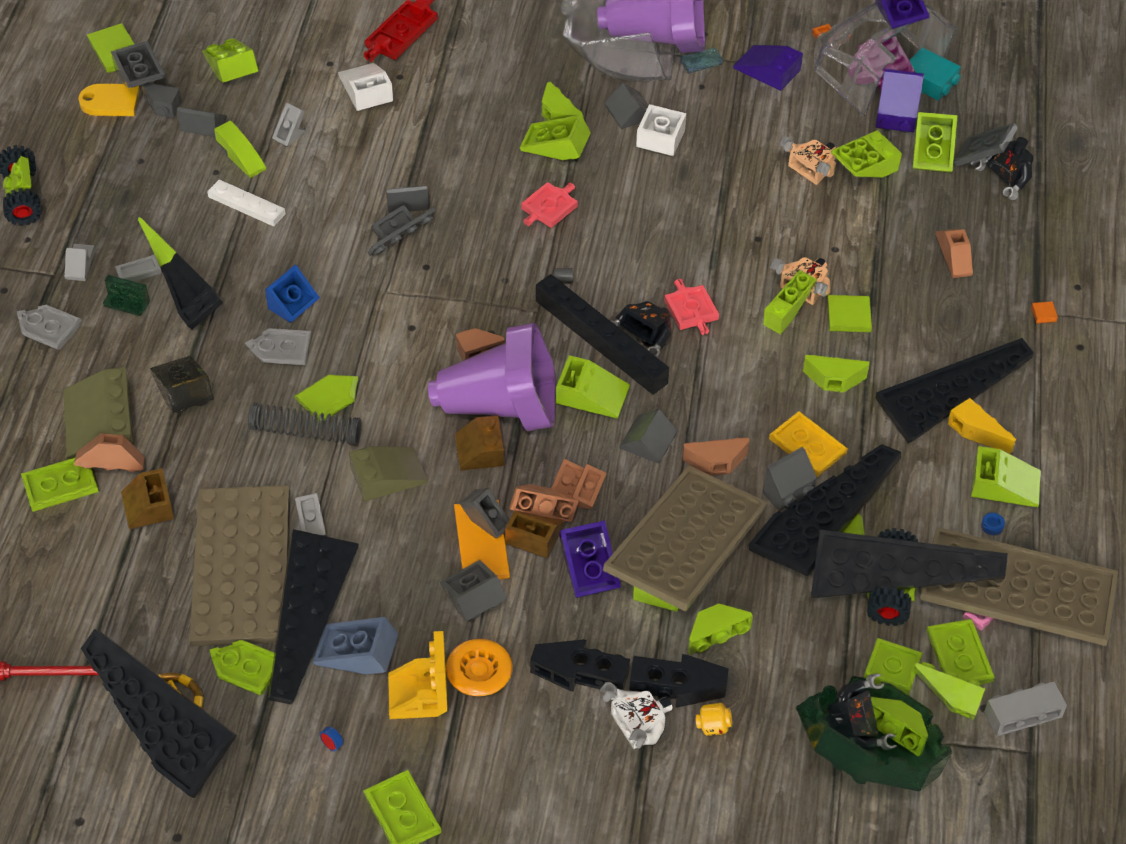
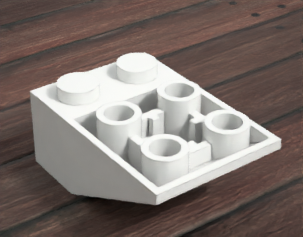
[338,63,393,111]

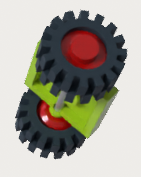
[0,145,41,226]
[867,528,918,626]

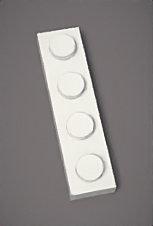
[208,180,286,226]

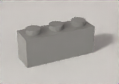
[984,682,1067,737]

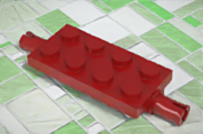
[363,0,438,62]

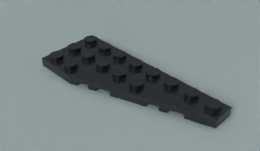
[748,444,901,576]
[81,629,237,798]

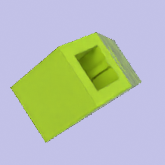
[763,270,817,335]
[914,662,985,720]

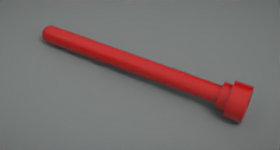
[0,661,98,681]

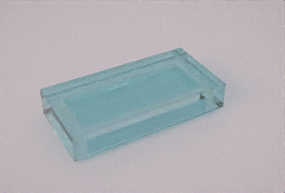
[681,48,723,74]

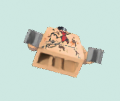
[779,136,836,185]
[769,257,830,305]

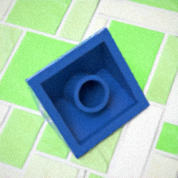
[265,264,320,323]

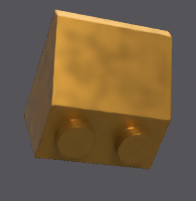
[455,415,504,471]

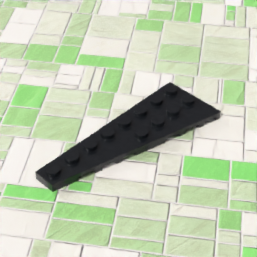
[875,338,1034,443]
[268,529,359,705]
[811,530,1008,598]

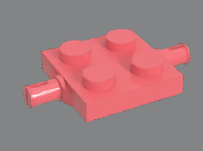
[521,182,578,228]
[664,279,719,335]

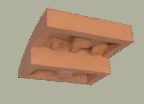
[551,459,607,509]

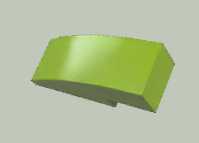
[214,120,266,178]

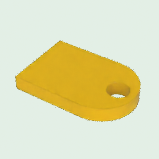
[79,84,140,116]

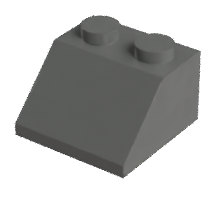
[763,447,817,511]
[440,560,507,621]

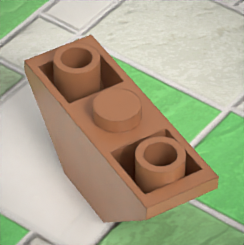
[935,229,973,278]
[74,433,145,472]
[682,437,750,476]
[509,484,579,522]

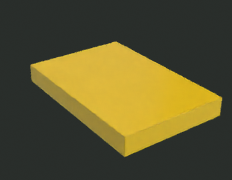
[769,411,848,477]

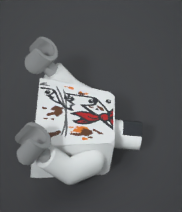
[600,682,672,749]

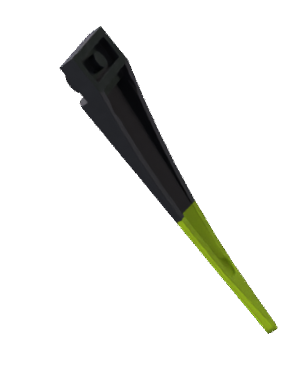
[138,217,223,330]

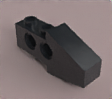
[530,639,630,692]
[629,654,729,708]

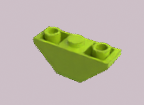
[542,82,583,121]
[803,355,870,392]
[688,603,753,655]
[871,697,928,757]

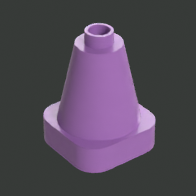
[597,0,705,53]
[428,323,556,431]

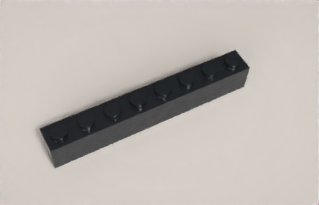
[536,274,669,395]

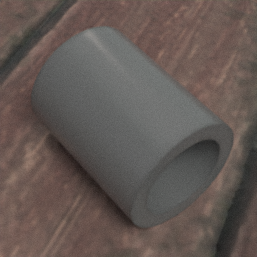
[554,268,573,283]

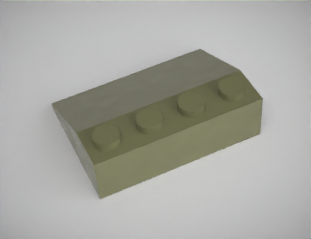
[63,367,134,459]

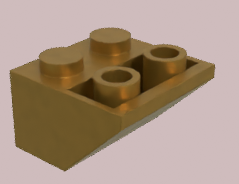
[121,468,174,529]
[505,511,565,558]

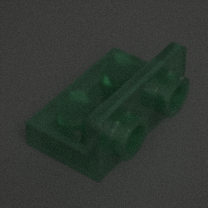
[103,275,150,316]

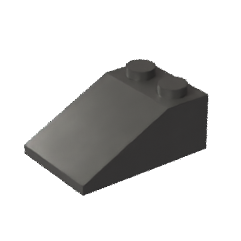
[111,41,165,88]

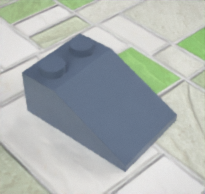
[313,617,398,674]

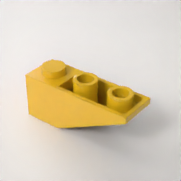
[948,398,1016,454]

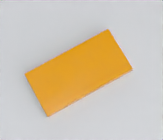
[454,500,510,579]

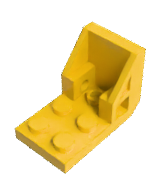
[388,631,447,719]

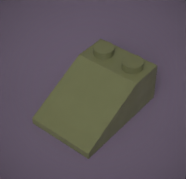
[349,446,428,502]

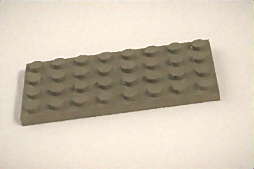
[603,465,768,612]
[190,485,290,646]
[920,527,1118,646]

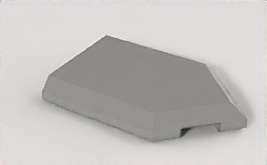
[17,305,82,350]
[245,328,311,365]

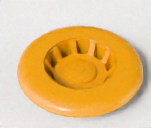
[446,639,513,696]

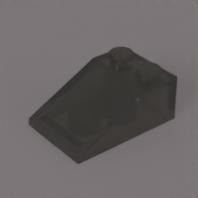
[150,355,214,413]

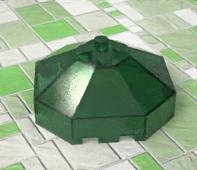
[796,676,952,792]

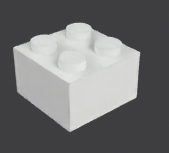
[636,104,686,156]

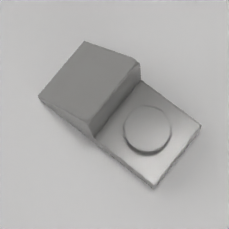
[272,102,305,147]
[64,244,95,281]

